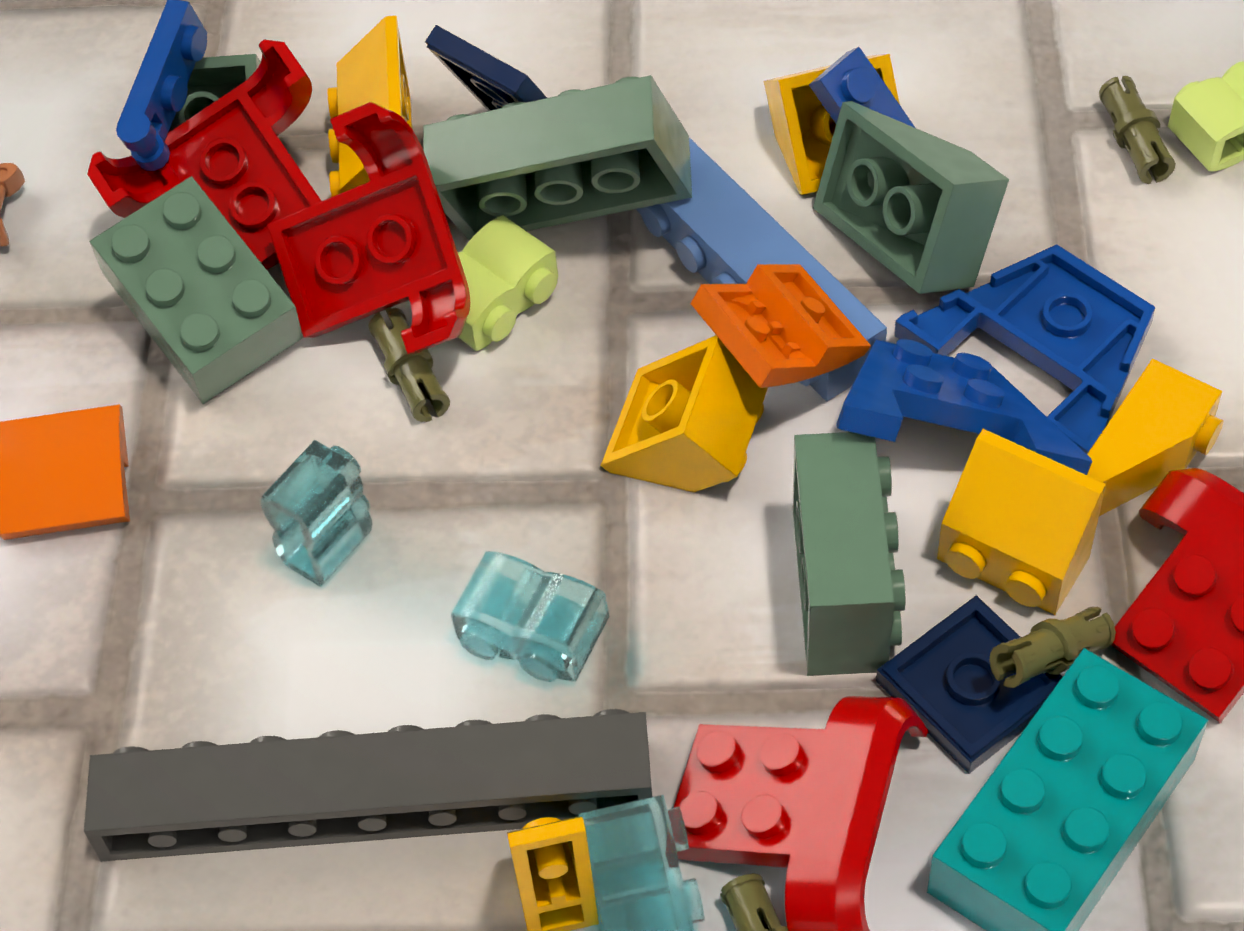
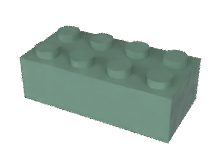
[423,75,692,241]

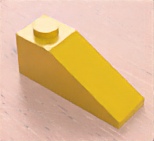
[1087,358,1224,516]
[507,817,599,931]

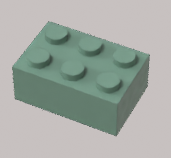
[89,176,303,404]
[792,432,906,676]

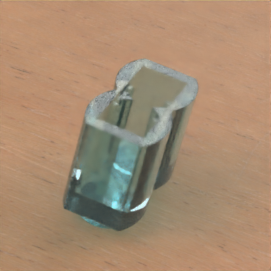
[261,440,373,587]
[451,551,610,682]
[577,795,705,931]

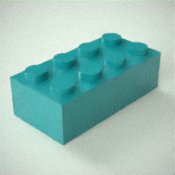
[927,648,1208,931]

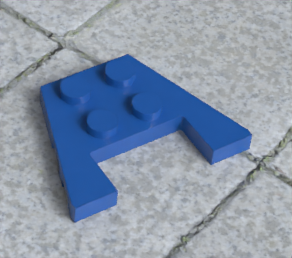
[894,244,1155,454]
[836,339,1092,475]

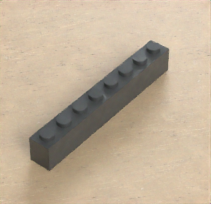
[84,709,654,862]

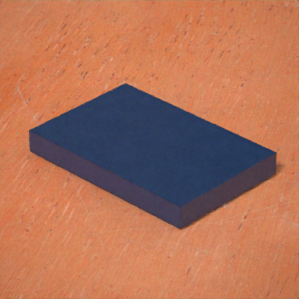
[425,25,547,111]

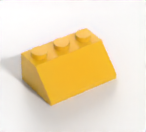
[327,16,413,197]

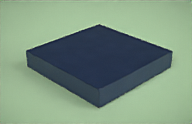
[876,595,1063,774]

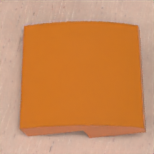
[690,264,871,388]
[0,404,130,540]

